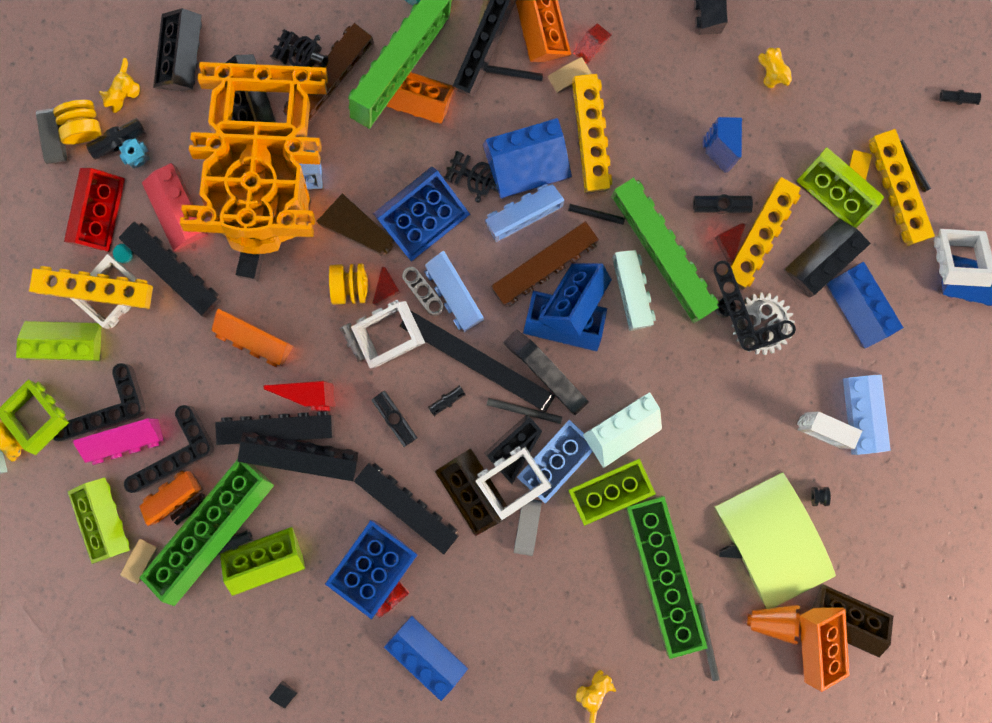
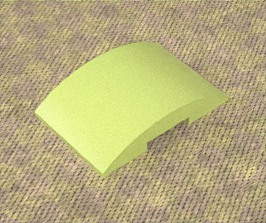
[715,472,836,609]

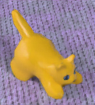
[758,48,792,88]
[99,58,140,113]
[0,420,23,462]
[576,670,616,723]

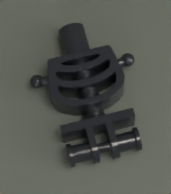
[270,29,329,67]
[443,151,498,203]

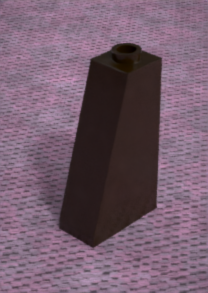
[317,193,394,256]

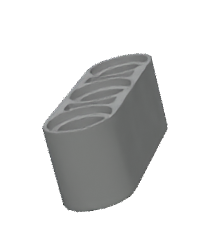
[402,267,444,316]
[514,499,542,556]

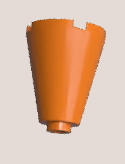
[747,605,800,645]

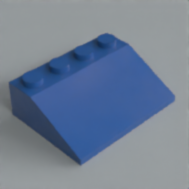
[483,118,572,199]
[372,166,470,262]
[325,520,418,619]

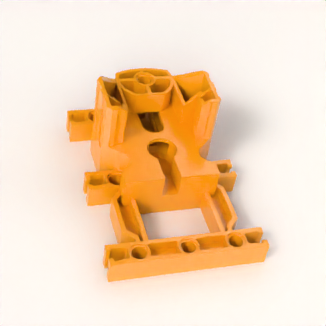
[180,62,328,254]

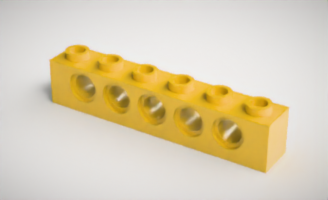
[572,74,612,193]
[869,129,935,246]
[726,177,801,290]
[29,266,153,309]

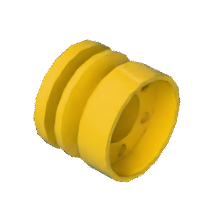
[53,100,102,145]
[329,263,368,305]

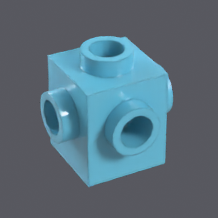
[119,138,150,168]

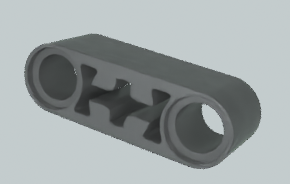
[36,107,67,164]

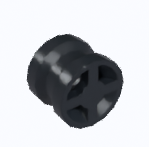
[715,298,736,318]
[811,487,831,506]

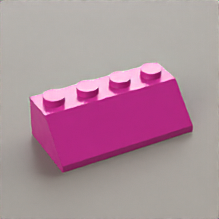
[73,418,164,465]

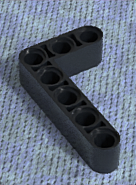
[713,261,796,351]
[503,329,589,416]
[53,363,146,441]
[124,405,214,493]

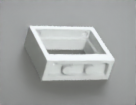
[934,229,992,287]
[70,254,138,329]
[351,300,425,369]
[797,412,862,449]
[476,446,551,520]

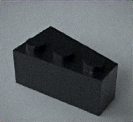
[484,415,542,484]

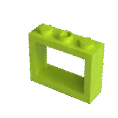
[0,379,69,455]

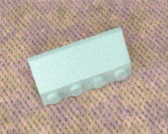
[612,250,656,331]
[583,392,662,468]

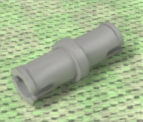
[340,323,365,362]

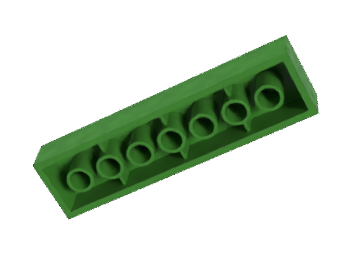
[348,0,451,129]
[611,177,719,324]
[139,459,275,606]
[626,496,707,659]

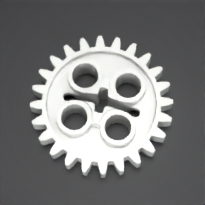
[731,293,795,355]

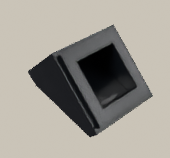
[716,544,742,559]
[269,681,297,708]

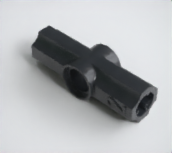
[86,118,146,160]
[693,194,753,214]
[372,391,418,447]

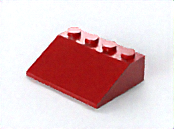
[263,381,335,412]

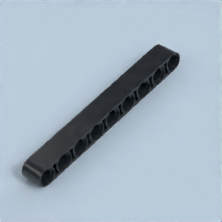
[400,310,555,412]

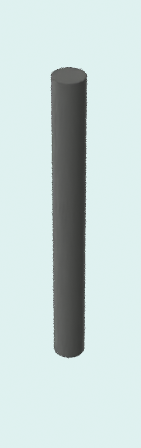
[487,398,562,424]
[695,603,720,681]

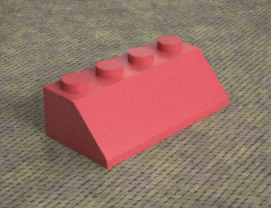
[142,163,208,251]

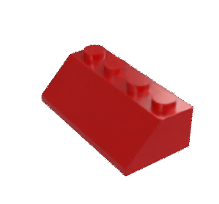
[64,168,125,252]

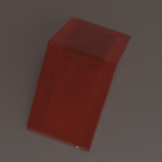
[573,23,612,64]
[715,223,746,263]
[372,266,401,306]
[376,581,409,618]

